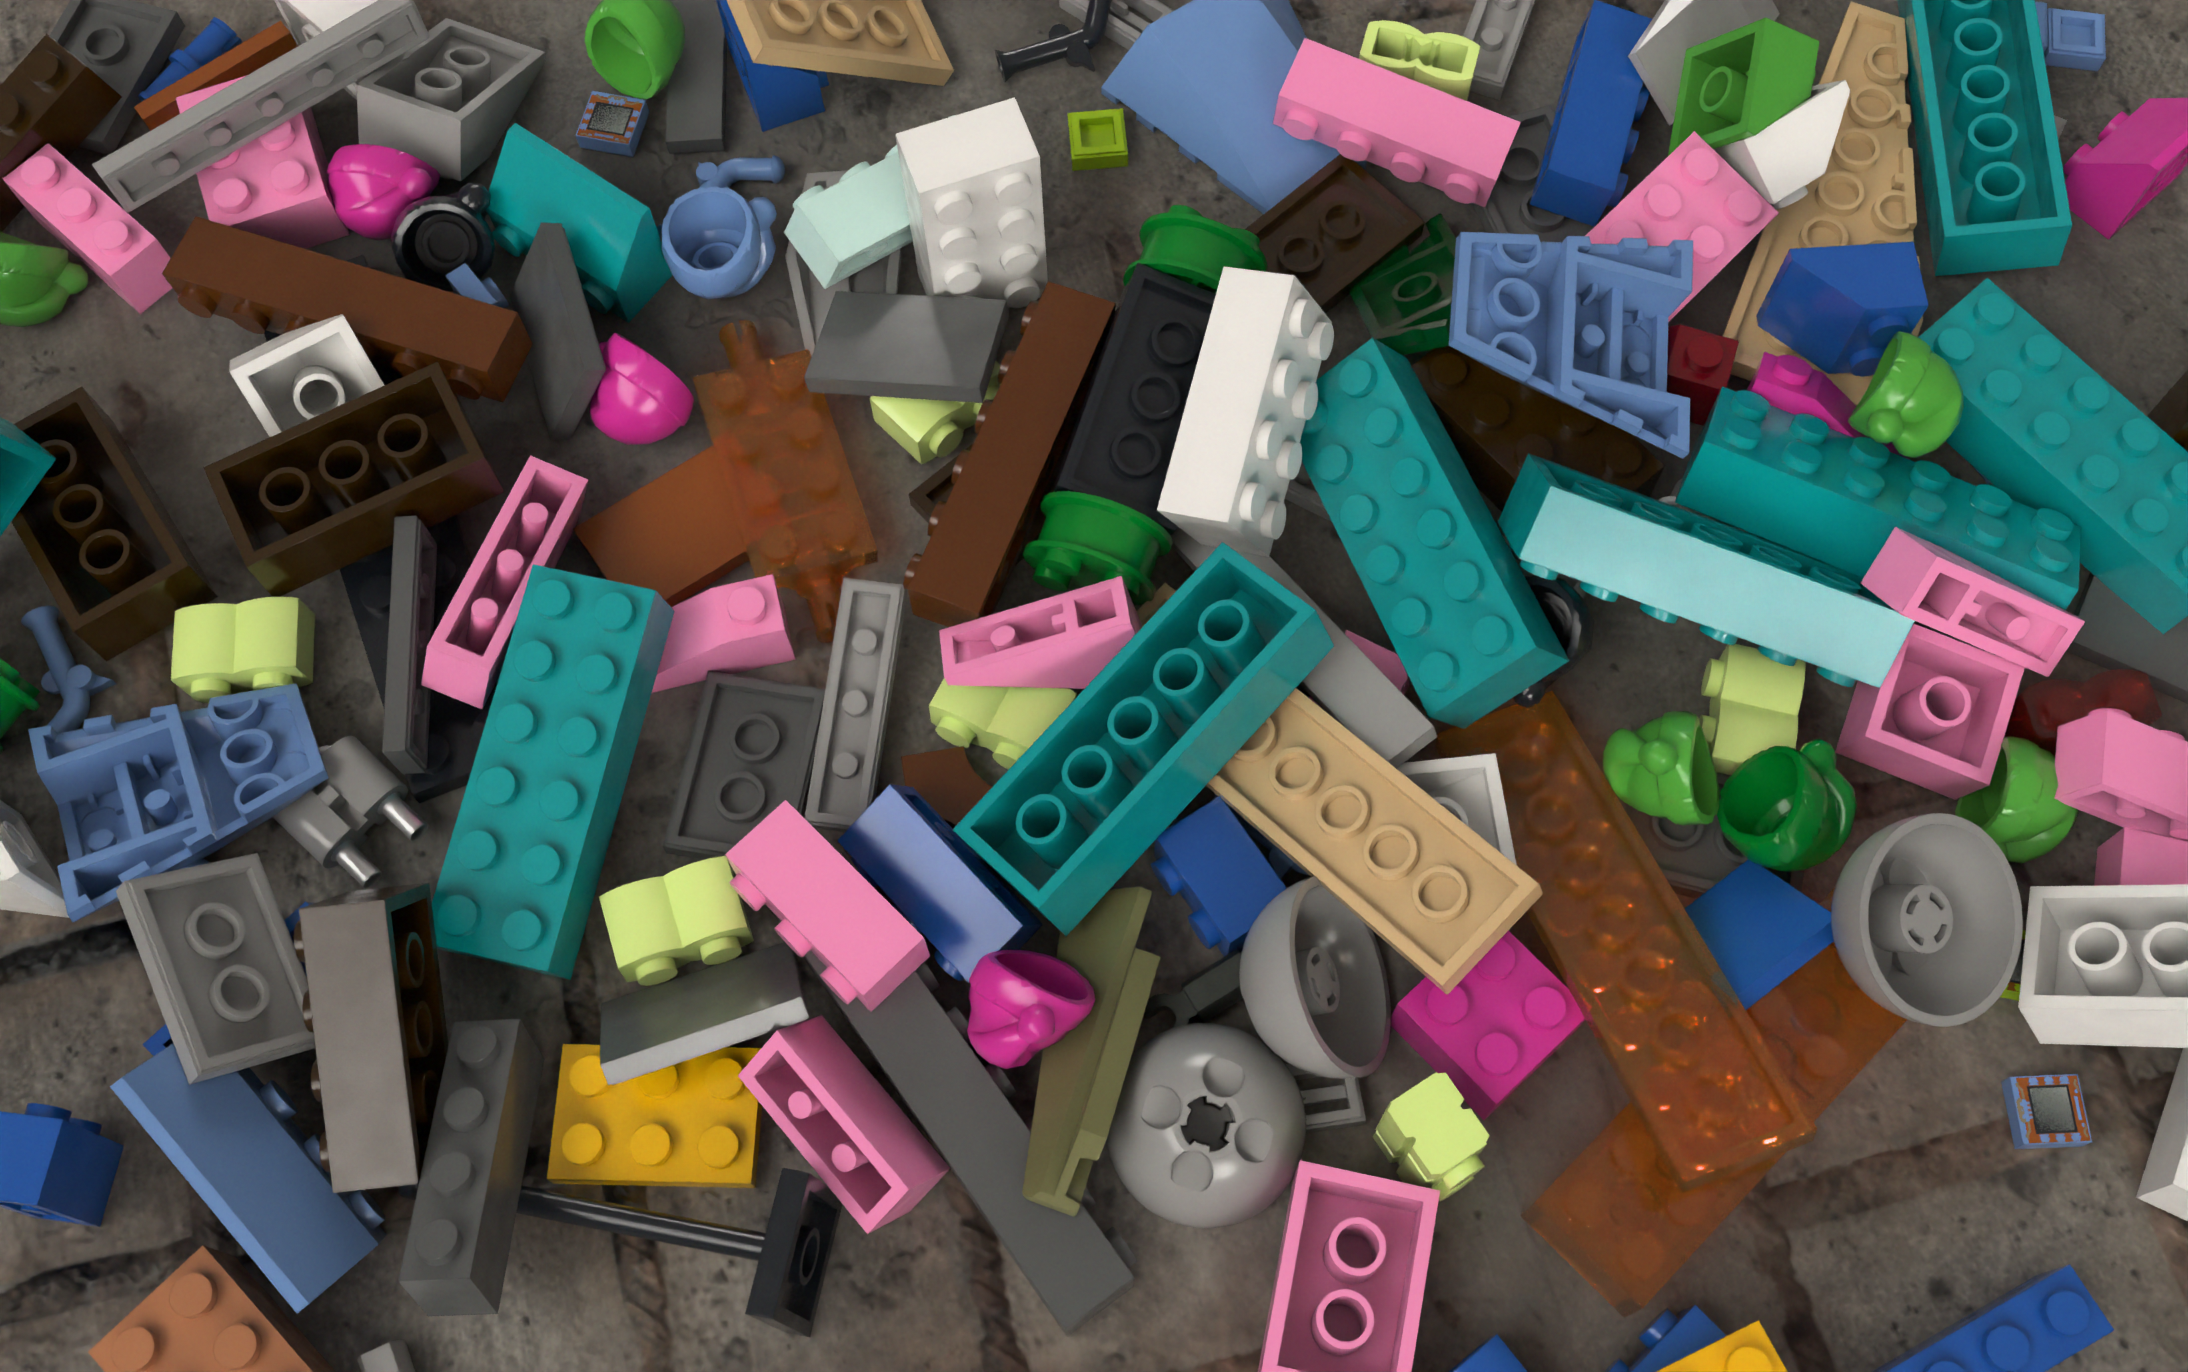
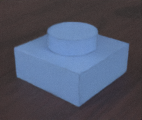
[445,263,509,309]

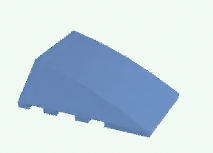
[1101,0,1367,214]
[1449,232,1693,459]
[28,683,329,922]

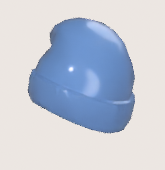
[661,186,777,300]

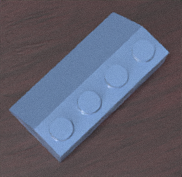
[110,1044,387,1314]

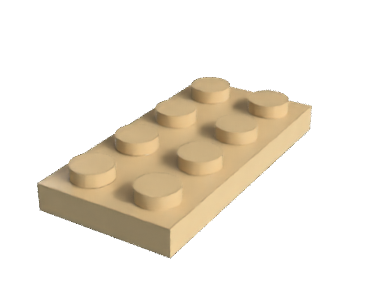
[726,0,954,86]

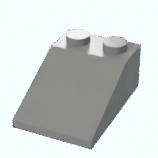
[356,18,545,181]

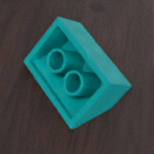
[486,123,672,323]

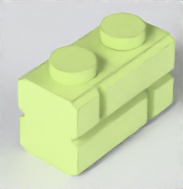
[1373,1072,1490,1202]

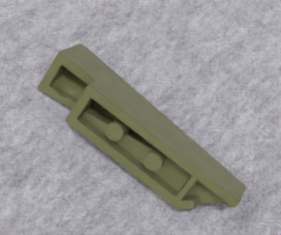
[1022,887,1161,1217]

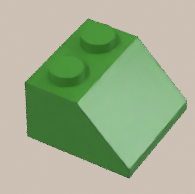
[1668,17,1819,156]

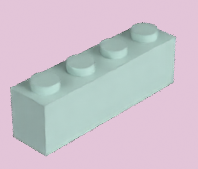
[784,115,955,289]

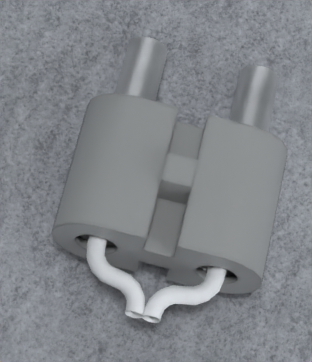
[273,736,428,889]

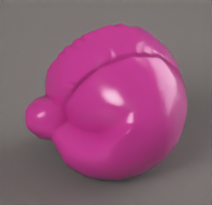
[326,144,440,241]
[590,333,694,445]
[967,950,1095,1069]

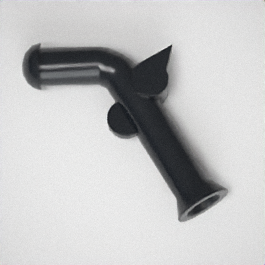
[995,0,1112,82]

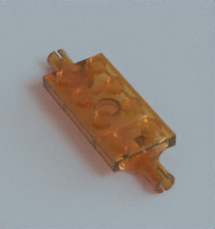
[693,320,878,643]

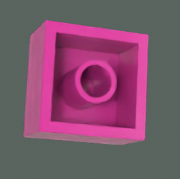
[1390,930,1592,1120]

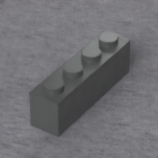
[398,1019,544,1317]

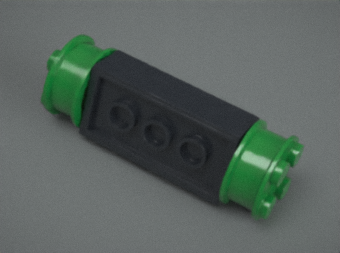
[1023,205,1268,605]

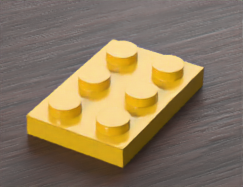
[547,1044,762,1188]

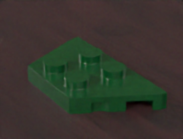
[1349,213,1456,355]

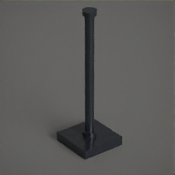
[399,1168,842,1337]

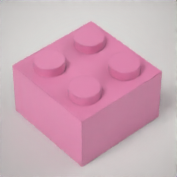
[1835,624,2025,800]

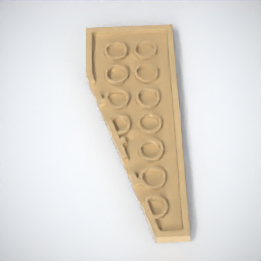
[1722,1,1923,406]

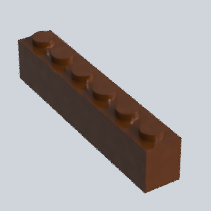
[162,216,533,402]
[903,281,1116,627]

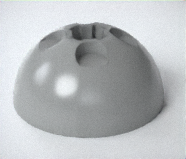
[1831,813,2023,1027]
[1239,876,1391,1079]
[1106,1023,1306,1228]

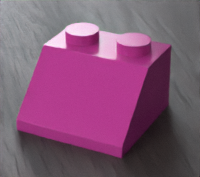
[2063,98,2188,240]

